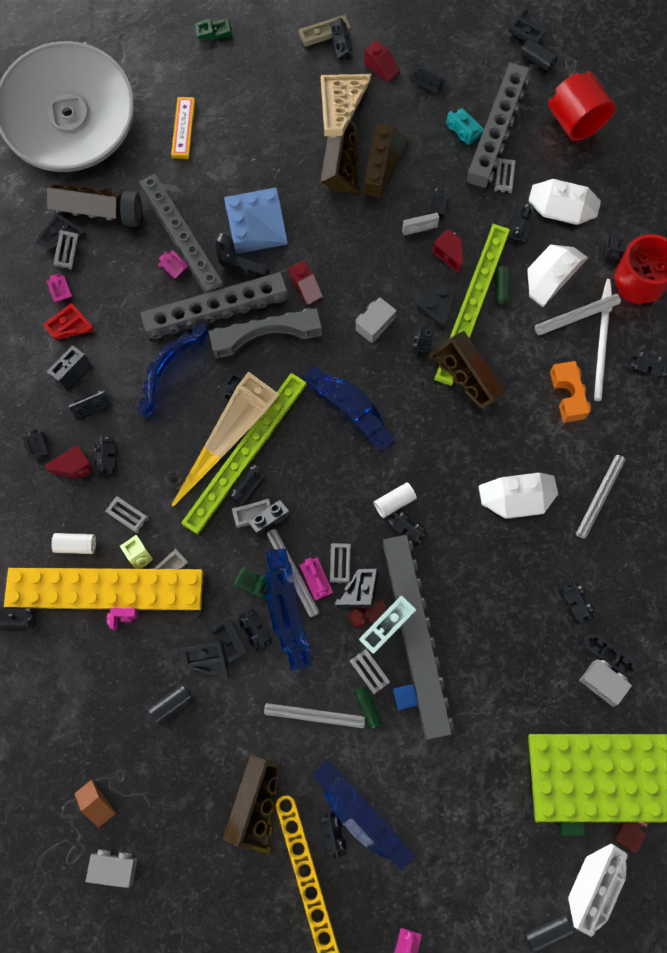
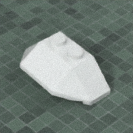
[528,179,601,225]
[527,245,588,307]
[479,473,558,519]
[568,844,627,937]

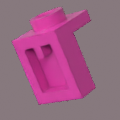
[158,250,188,279]
[46,274,72,302]
[107,608,139,630]

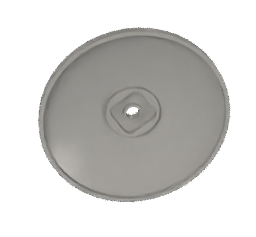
[0,41,134,172]

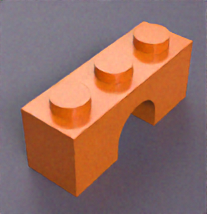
[550,361,591,423]

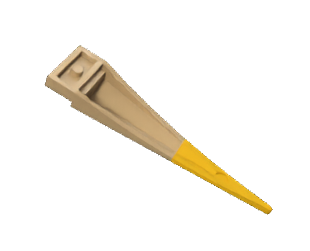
[172,372,279,507]

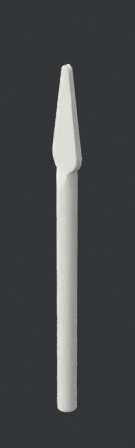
[594,279,612,401]

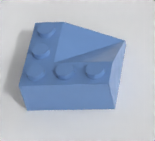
[224,188,288,254]

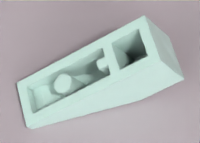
[359,595,416,654]

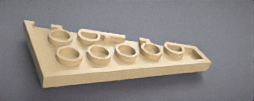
[321,74,371,137]

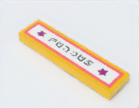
[171,97,195,159]

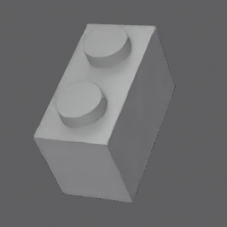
[355,297,396,343]
[579,659,632,707]
[86,850,137,888]

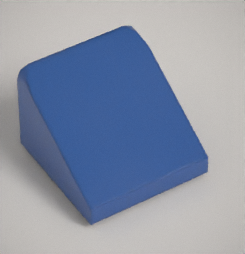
[393,684,418,710]

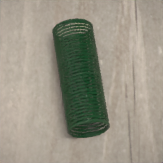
[496,266,510,304]
[353,685,383,730]

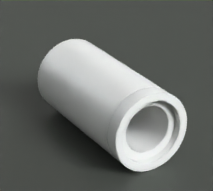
[374,482,417,518]
[52,533,96,554]

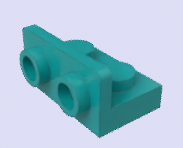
[446,108,484,145]

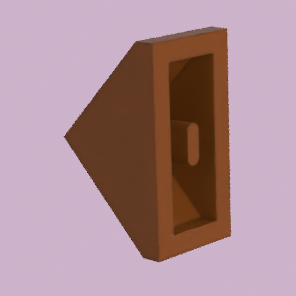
[75,780,117,828]

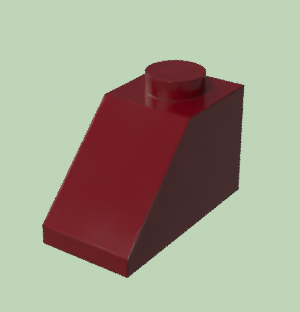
[364,40,400,82]
[432,229,463,274]
[288,260,323,306]
[44,445,94,479]

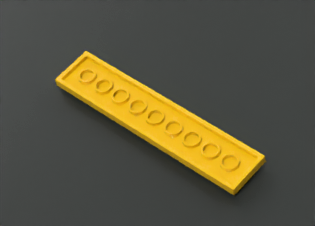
[4,568,204,610]

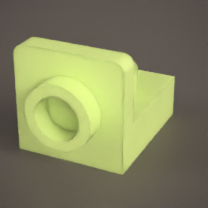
[120,535,153,569]

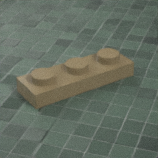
[299,15,351,47]

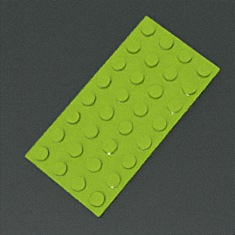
[528,734,667,822]

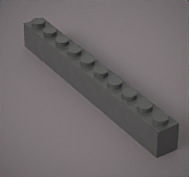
[383,535,454,740]

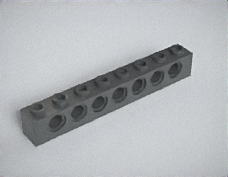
[466,62,530,188]
[139,174,224,294]
[140,272,288,339]

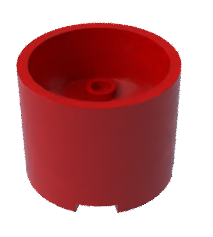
[548,71,616,141]
[614,234,667,304]

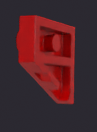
[43,303,94,340]

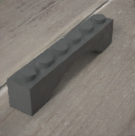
[209,308,322,359]

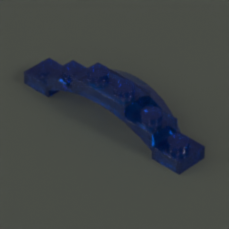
[137,322,209,418]
[302,365,396,453]
[265,548,312,671]
[312,760,416,871]

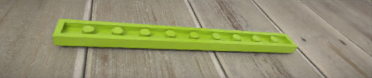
[434,224,510,386]
[181,373,307,535]

